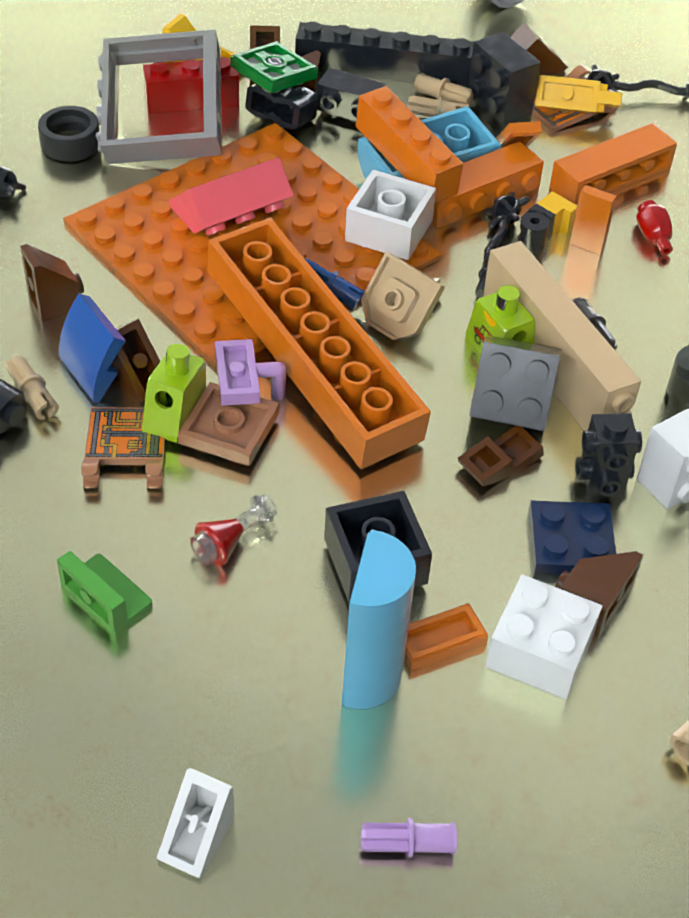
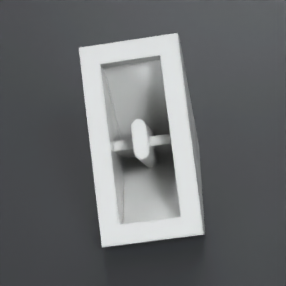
[156,768,234,878]

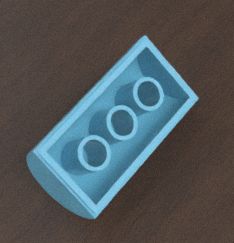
[357,106,501,180]
[342,530,416,709]

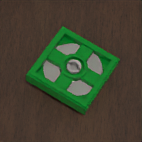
[230,41,318,93]

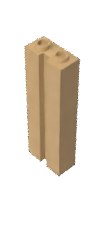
[483,241,641,431]

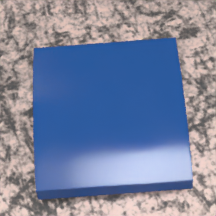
[59,293,125,403]

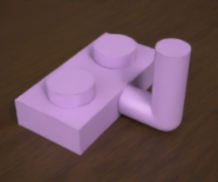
[215,339,286,406]

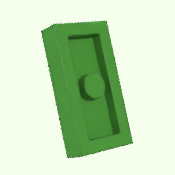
[56,550,152,635]

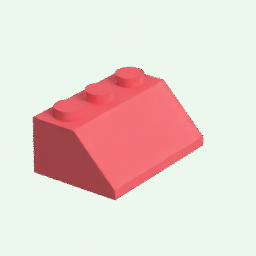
[169,157,294,236]

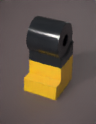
[518,191,577,251]

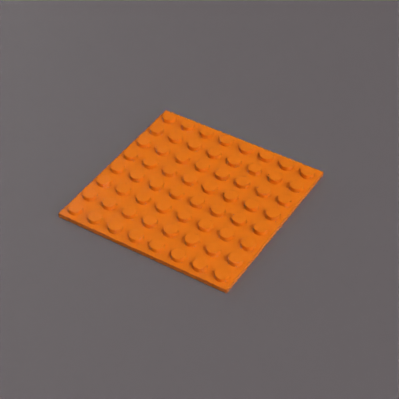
[63,123,441,369]

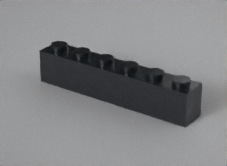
[295,21,474,88]

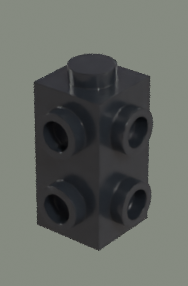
[317,68,386,121]
[575,413,643,496]

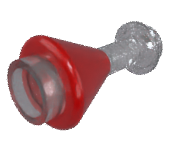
[190,495,277,565]

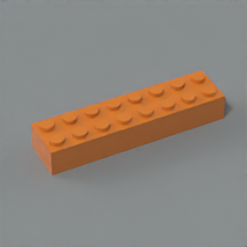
[207,218,431,469]

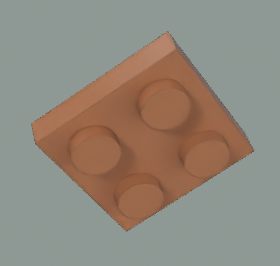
[178,382,280,466]

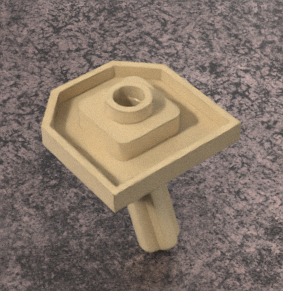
[361,252,446,341]

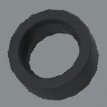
[38,105,100,161]

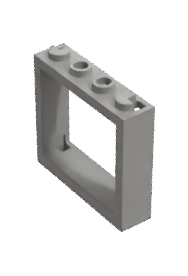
[96,29,222,164]

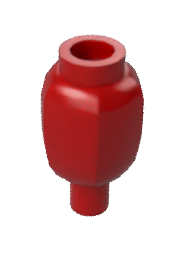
[636,200,673,256]

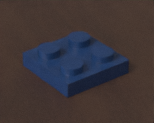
[529,500,617,575]

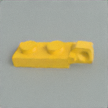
[535,75,623,114]

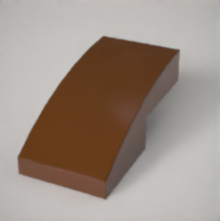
[458,425,544,486]

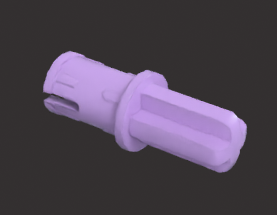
[361,818,457,857]

